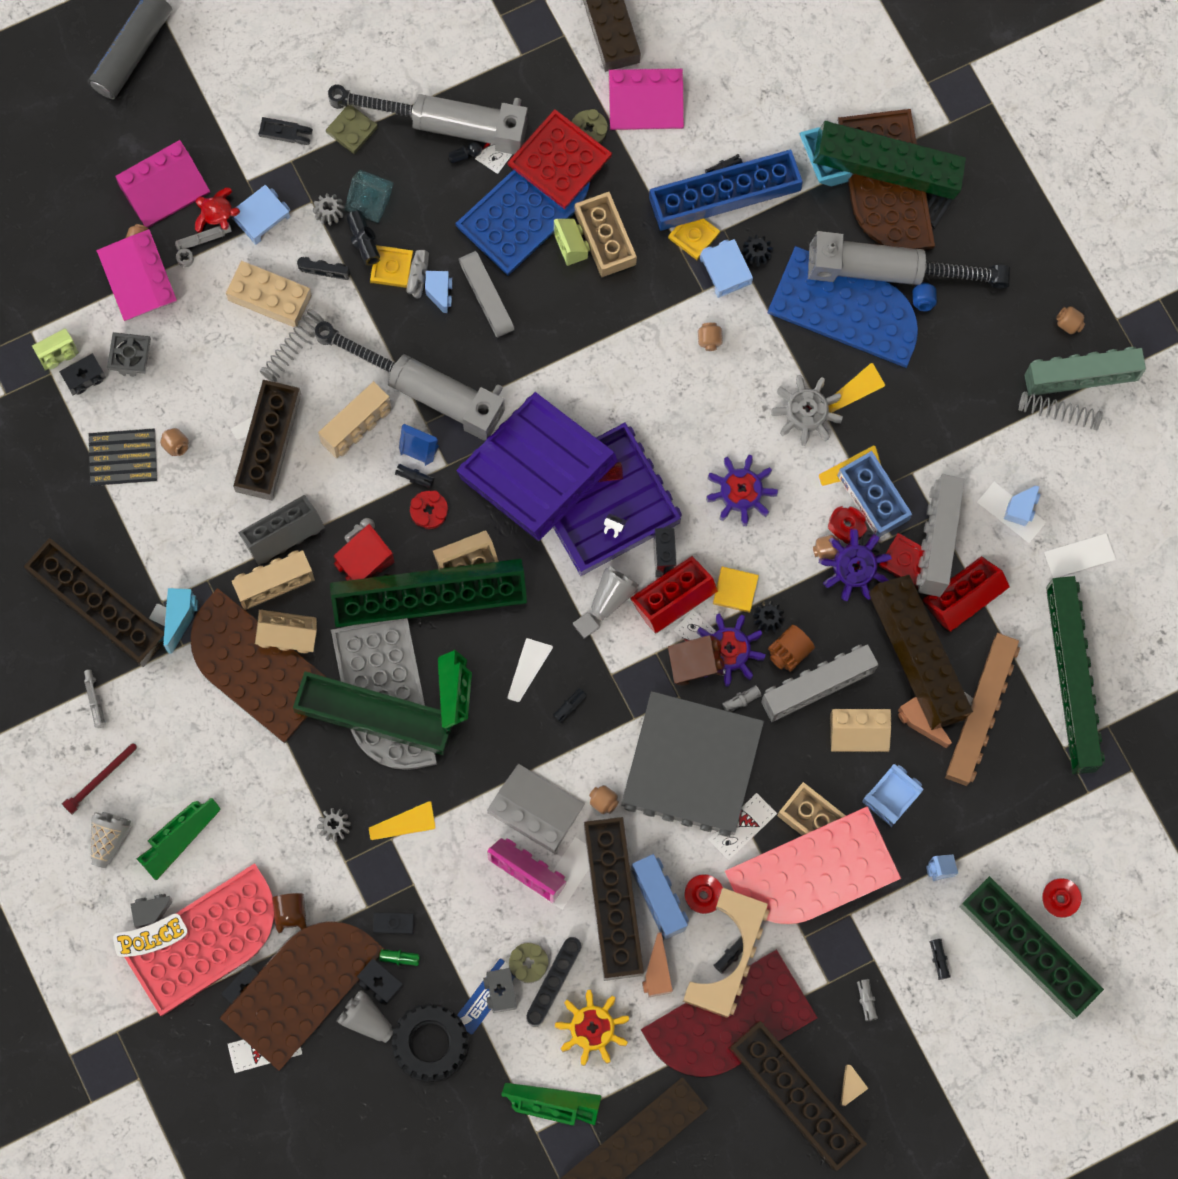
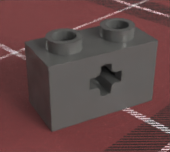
[483,968,517,1013]

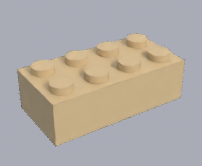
[574,192,637,278]
[226,260,312,327]
[318,381,391,459]
[232,550,315,610]
[777,782,846,836]

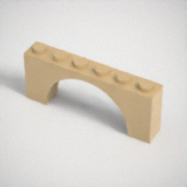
[683,888,770,1018]

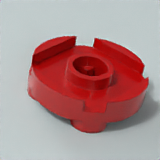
[410,491,448,529]
[828,506,867,544]

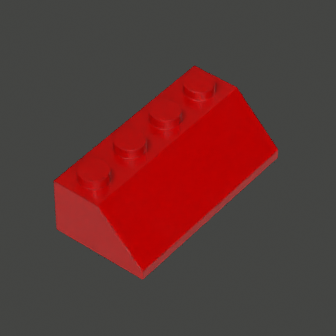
[630,556,718,634]
[922,556,1010,631]

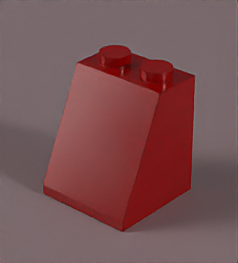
[333,524,394,581]

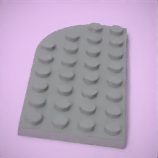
[331,618,437,770]

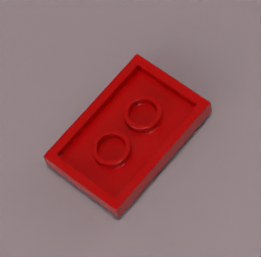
[879,533,928,595]

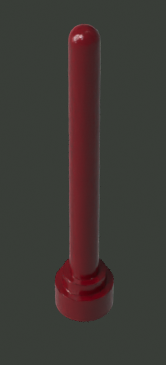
[61,743,137,815]

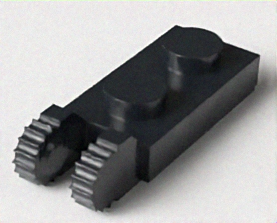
[258,117,313,145]
[297,257,350,280]

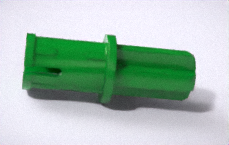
[380,949,420,966]

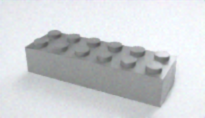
[916,474,965,597]
[761,644,878,722]

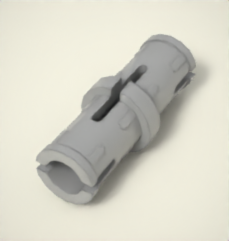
[722,685,762,712]
[857,979,878,1021]

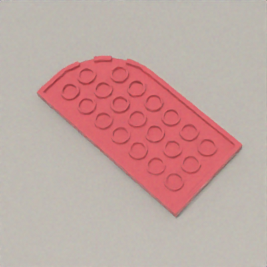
[725,806,901,924]
[124,863,274,1017]

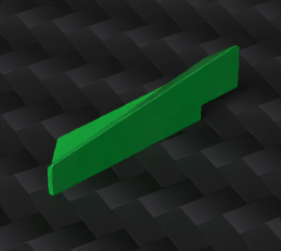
[438,650,472,728]
[136,798,221,880]
[502,1083,601,1126]

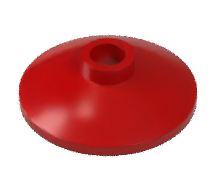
[685,874,723,914]
[1042,878,1082,918]

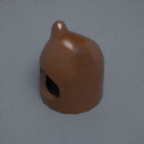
[272,893,306,933]

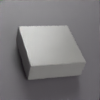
[573,612,599,639]

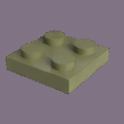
[326,104,378,154]

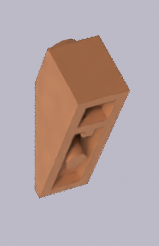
[898,697,952,748]
[642,933,673,998]

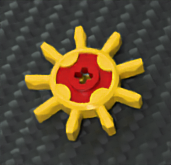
[555,990,630,1066]

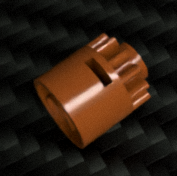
[768,625,815,672]

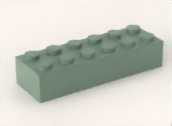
[1024,347,1146,396]

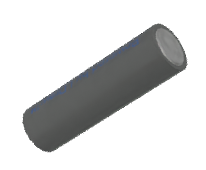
[87,0,173,99]

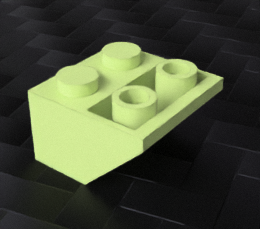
[32,328,79,370]

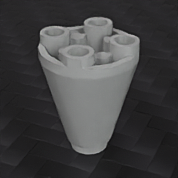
[590,565,639,621]
[337,990,394,1043]

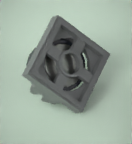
[107,332,151,377]

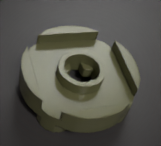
[572,109,608,144]
[509,943,548,983]

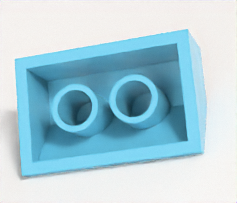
[799,127,853,186]

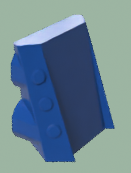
[399,424,439,466]

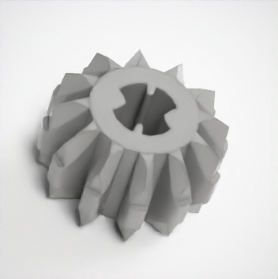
[313,193,345,226]
[317,808,351,842]

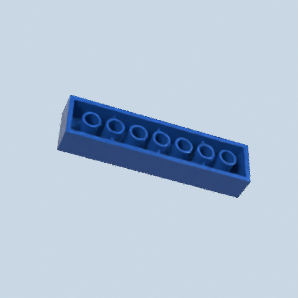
[649,149,803,231]

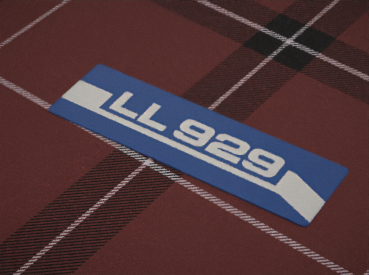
[457,958,515,1035]

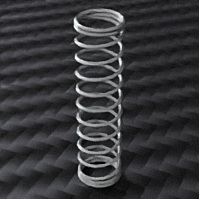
[260,309,324,382]
[1018,391,1103,431]

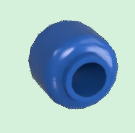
[912,282,937,311]

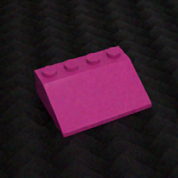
[608,68,684,130]
[115,140,210,228]
[97,230,177,321]
[487,838,566,903]

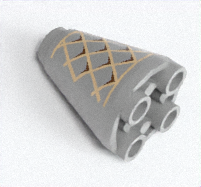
[91,812,131,868]

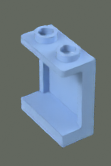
[232,185,290,245]
[700,239,753,298]
[862,764,924,827]

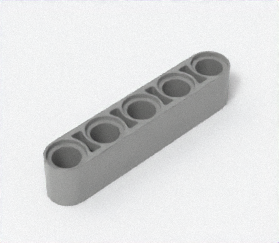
[458,251,514,338]

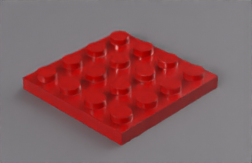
[508,109,612,209]

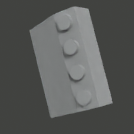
[487,764,585,853]

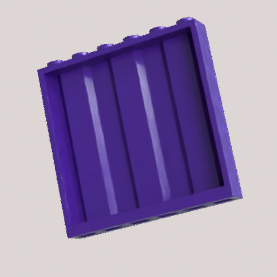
[456,392,618,541]
[553,422,682,576]

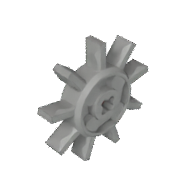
[771,375,843,446]

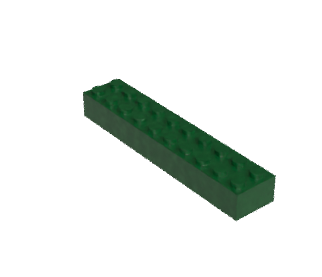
[330,559,527,627]
[1046,576,1105,774]

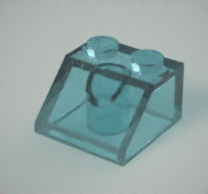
[345,170,394,223]

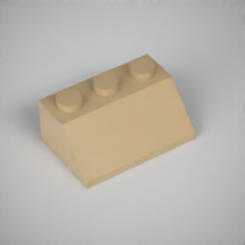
[433,530,498,569]
[255,610,317,653]
[830,709,891,752]

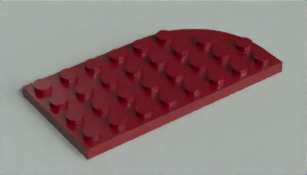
[641,949,817,1077]

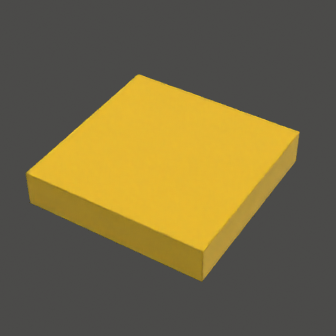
[668,218,720,260]
[370,245,413,288]
[713,566,759,613]

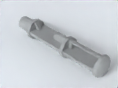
[175,225,232,251]
[84,670,106,728]

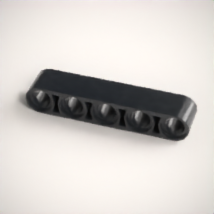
[526,937,581,1027]

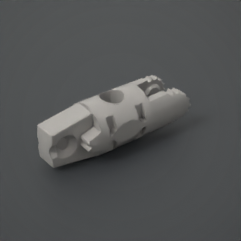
[406,250,429,299]

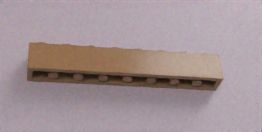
[945,633,1020,786]

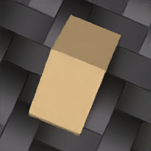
[840,1065,868,1107]

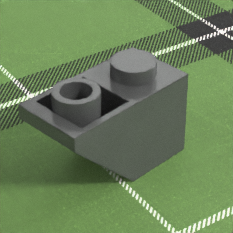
[130,894,172,929]

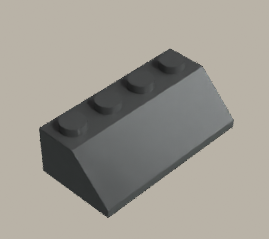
[238,495,325,566]

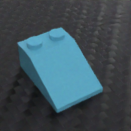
[163,588,198,654]

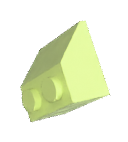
[554,219,590,266]

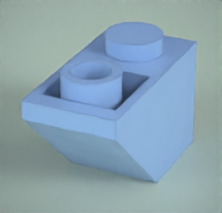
[425,271,452,313]
[1004,486,1040,526]
[926,854,958,881]

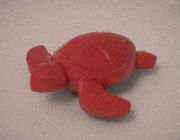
[195,188,240,233]

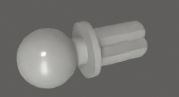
[345,518,375,543]

